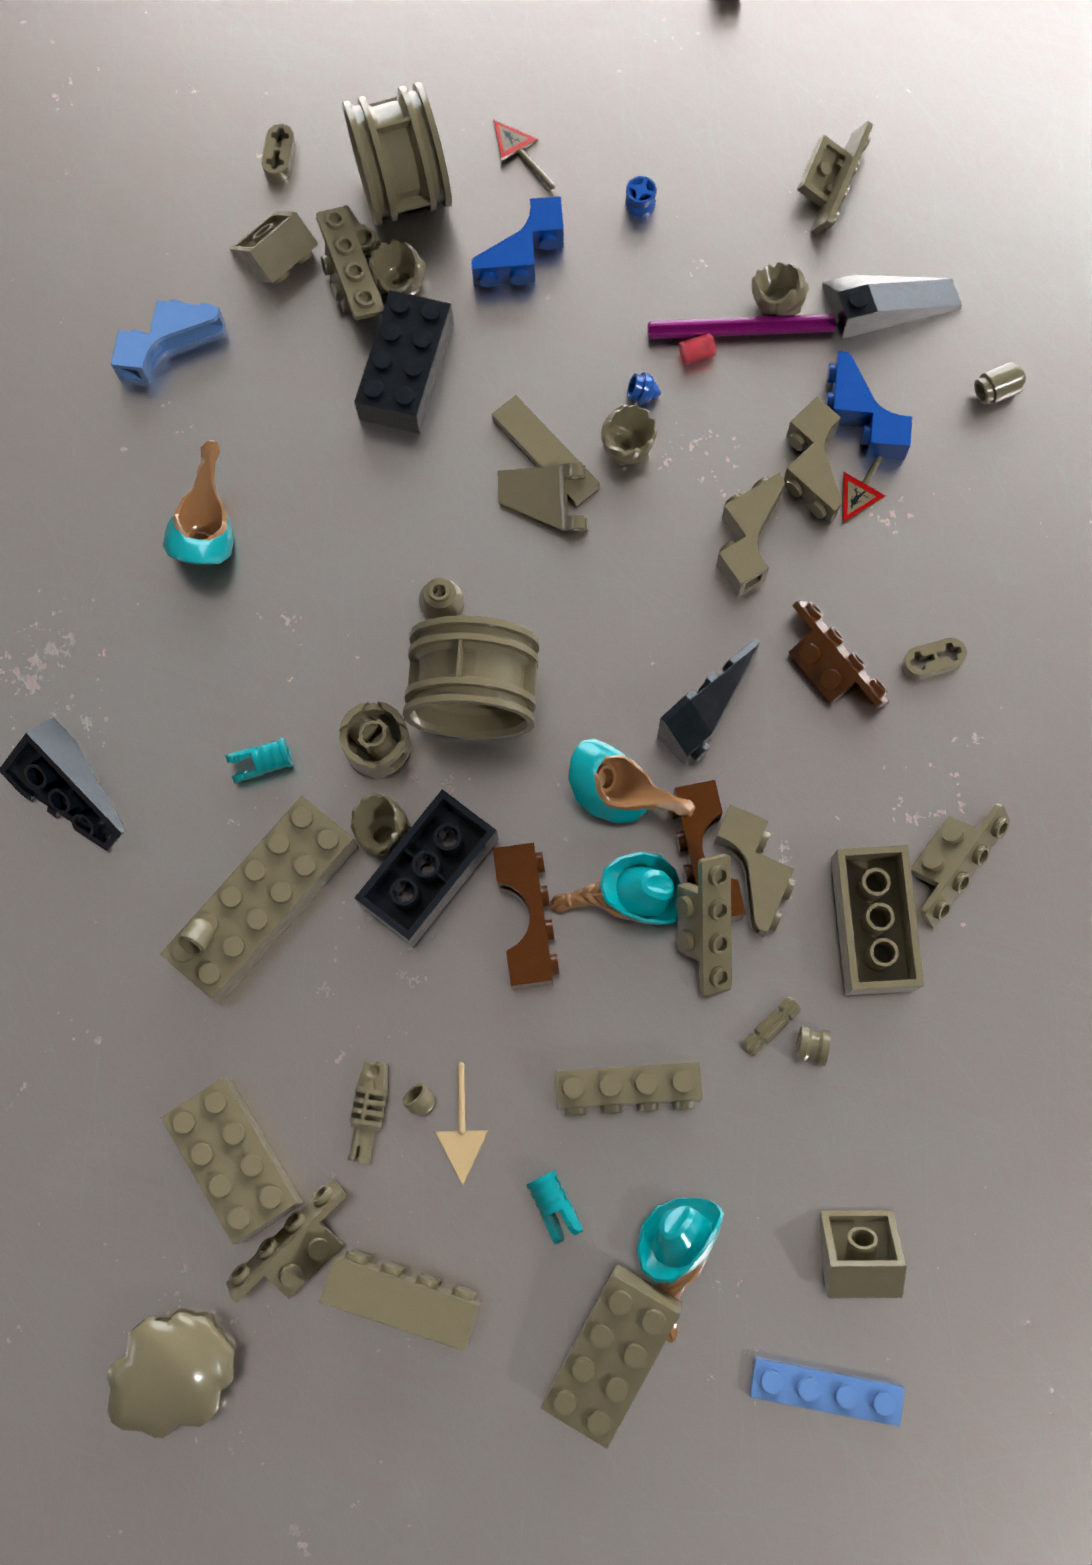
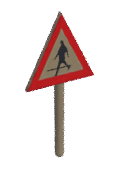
[493,120,555,190]
[842,456,886,524]

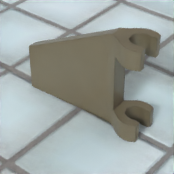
[498,462,588,532]

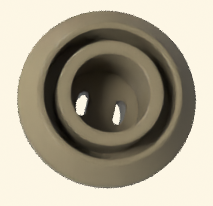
[419,578,464,619]

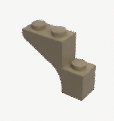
[784,397,842,524]
[716,473,785,596]
[714,804,796,938]

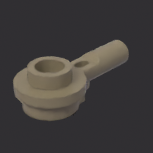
[342,205,380,258]

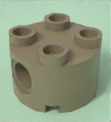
[339,701,412,779]

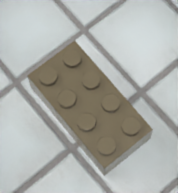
[831,845,924,996]
[160,1077,304,1245]
[319,1250,483,1351]
[540,1264,682,1449]

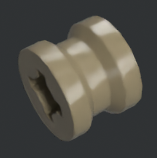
[795,1026,831,1066]

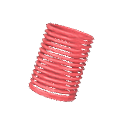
[679,333,716,365]

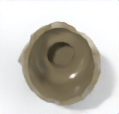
[369,239,426,296]
[752,262,809,316]
[601,404,657,466]
[351,793,412,856]

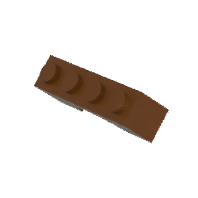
[670,780,746,922]
[493,842,559,991]

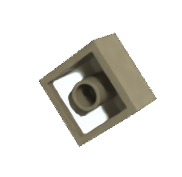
[229,211,318,284]
[820,1210,907,1298]

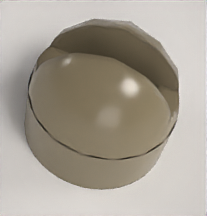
[402,1083,434,1115]

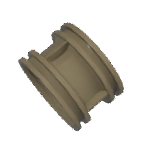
[342,81,452,226]
[403,615,540,740]

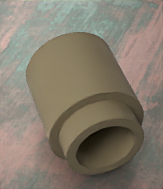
[974,362,1026,404]

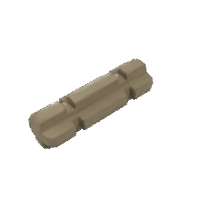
[741,997,801,1056]

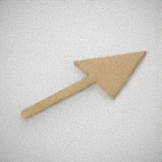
[436,1062,489,1186]

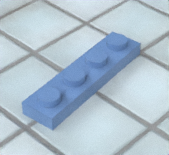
[749,1357,905,1427]

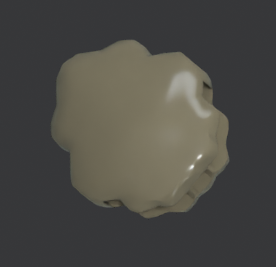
[107,1308,235,1438]

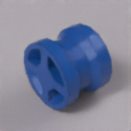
[625,176,657,218]

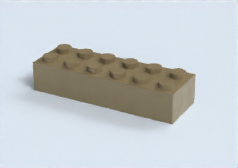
[160,795,359,1004]

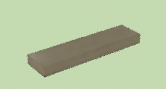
[492,395,600,507]

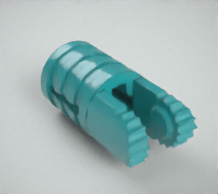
[225,737,293,784]
[526,1170,583,1244]

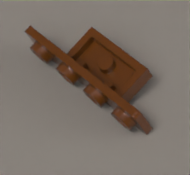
[788,601,890,707]

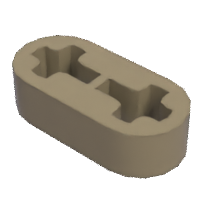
[262,124,296,183]
[902,638,967,680]

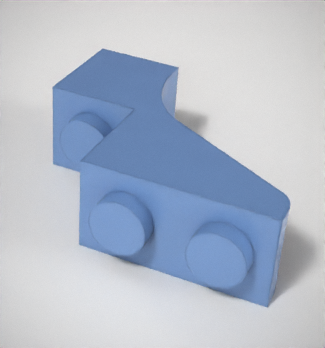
[111,300,226,384]

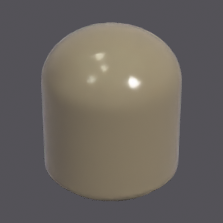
[178,919,215,956]

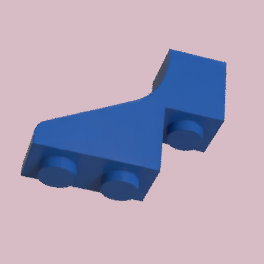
[471,196,564,287]
[825,351,912,460]

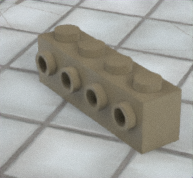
[555,1063,703,1116]

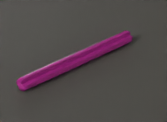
[647,314,836,339]

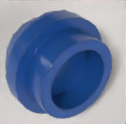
[627,372,661,405]

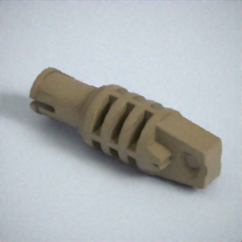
[348,1060,388,1163]

